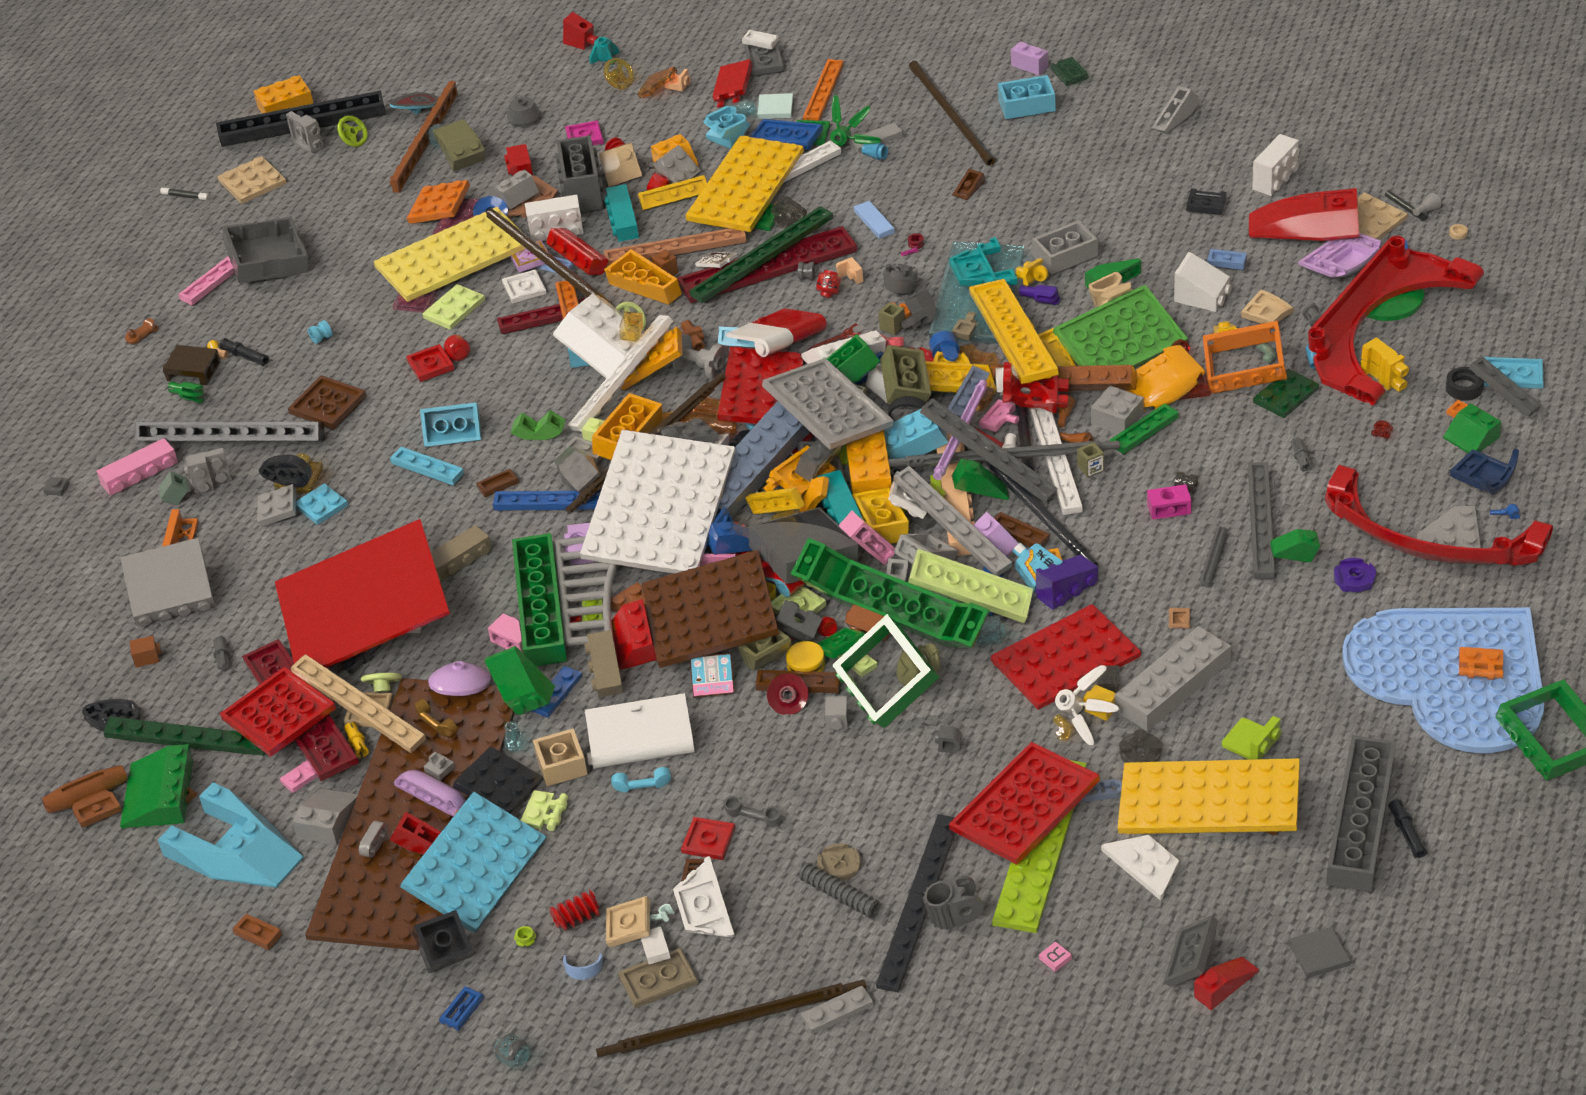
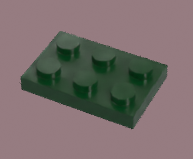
[1253,368,1319,418]

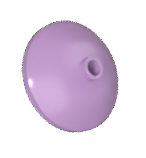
[428,661,491,696]

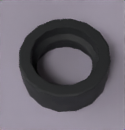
[1446,367,1484,401]

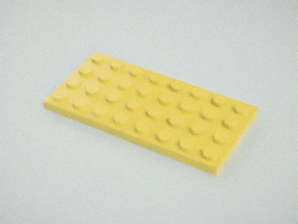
[374,207,526,302]

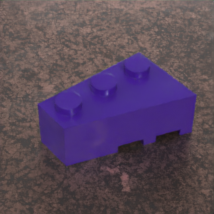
[1036,555,1098,610]

